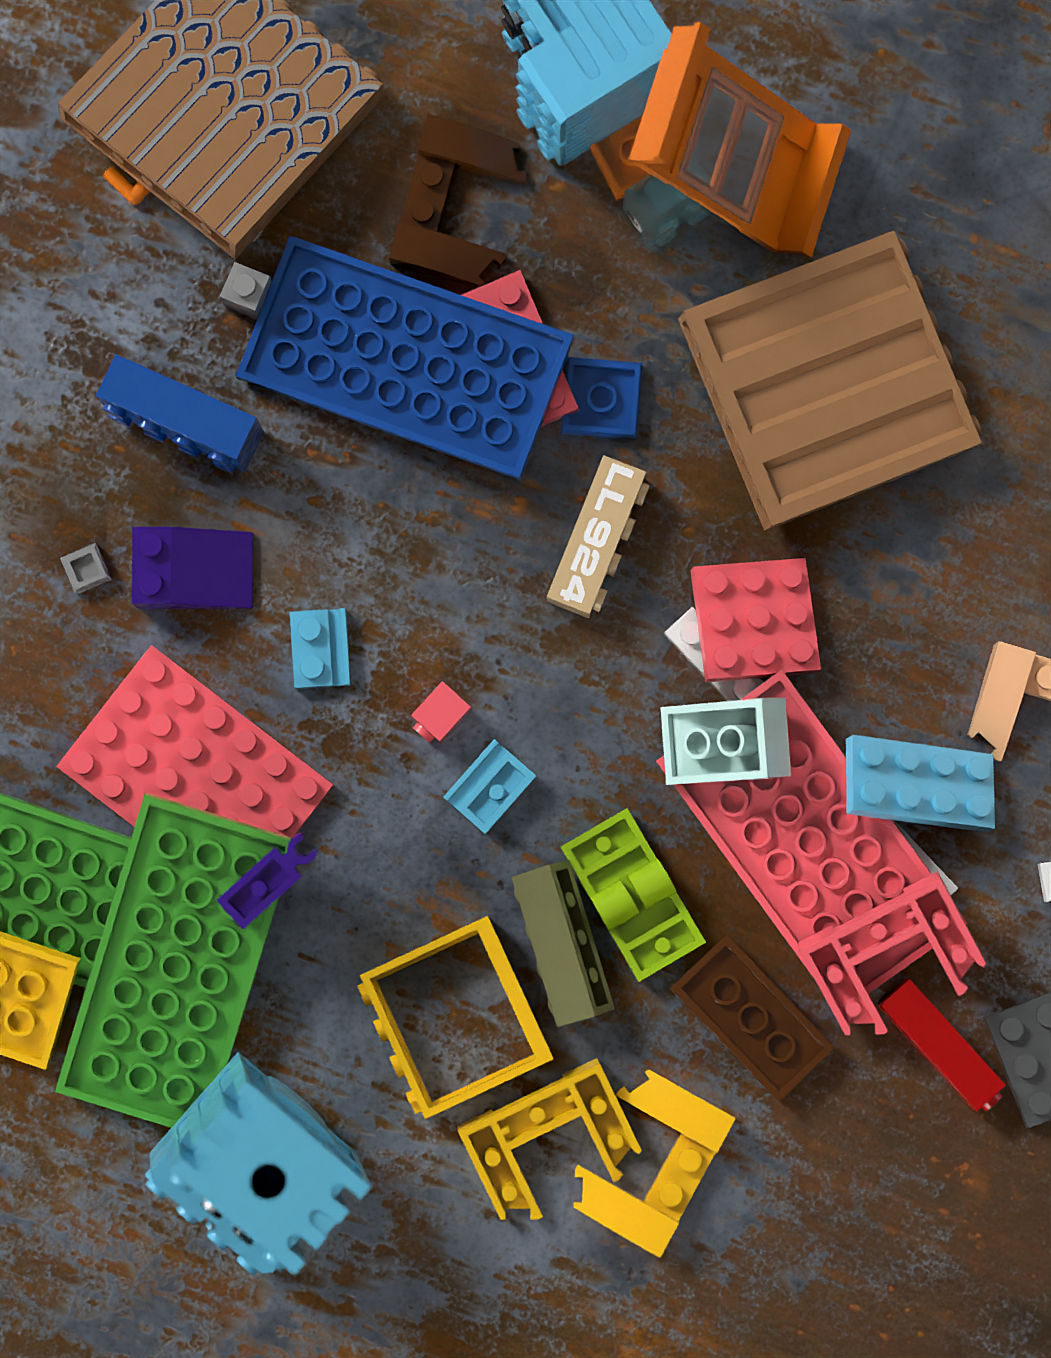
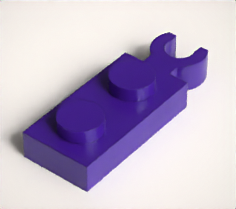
[216,832,318,929]

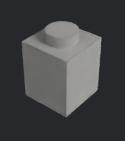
[220,262,272,320]

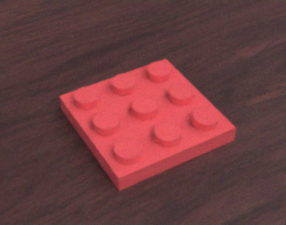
[691,558,821,682]

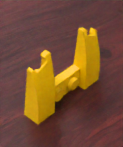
[457,1058,642,1220]
[573,1069,736,1258]

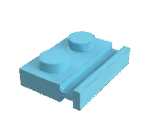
[290,608,351,689]
[443,739,536,835]

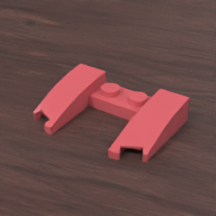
[798,871,986,1035]

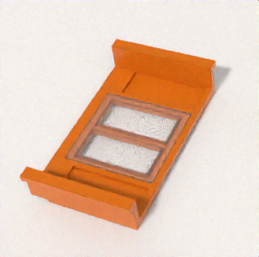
[628,22,851,257]

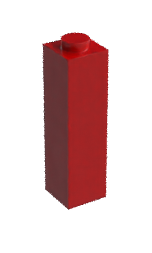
[876,979,1006,1112]

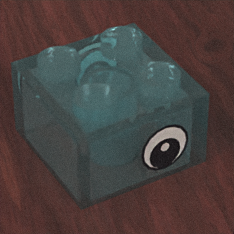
[623,154,710,249]

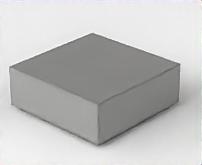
[60,543,112,594]

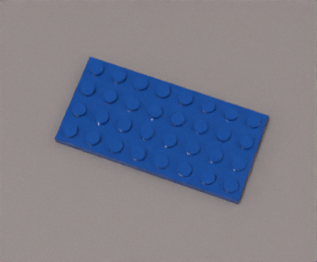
[235,236,575,480]

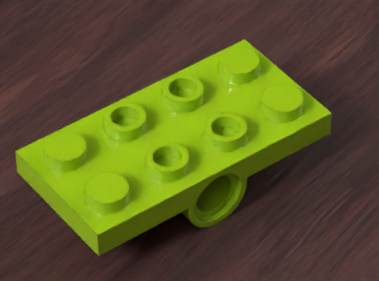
[560,808,706,982]

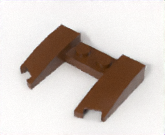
[389,114,527,287]

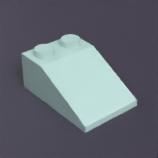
[661,698,791,785]

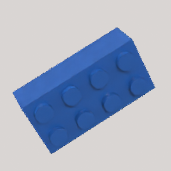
[96,354,264,474]

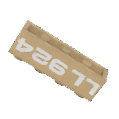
[546,455,650,618]

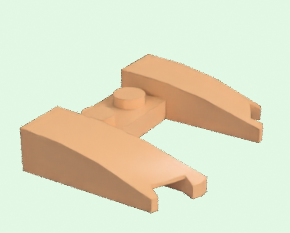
[967,641,1051,762]

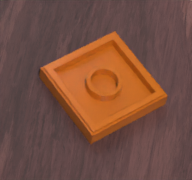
[590,115,659,201]

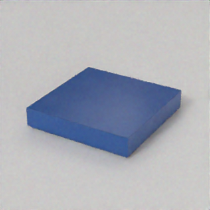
[561,357,643,440]

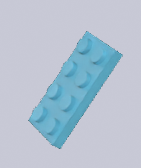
[846,735,995,832]

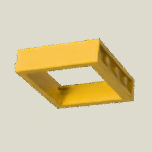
[357,916,554,1119]

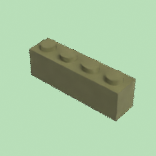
[512,860,615,1027]

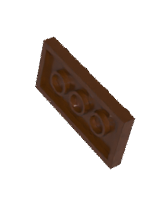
[670,934,835,1102]

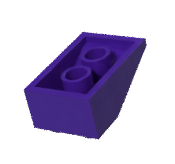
[132,527,253,609]

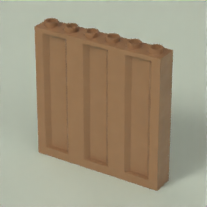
[678,231,982,531]

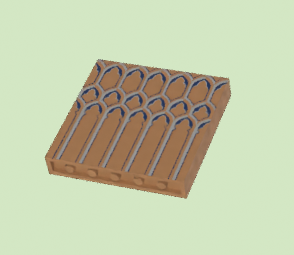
[58,0,383,260]

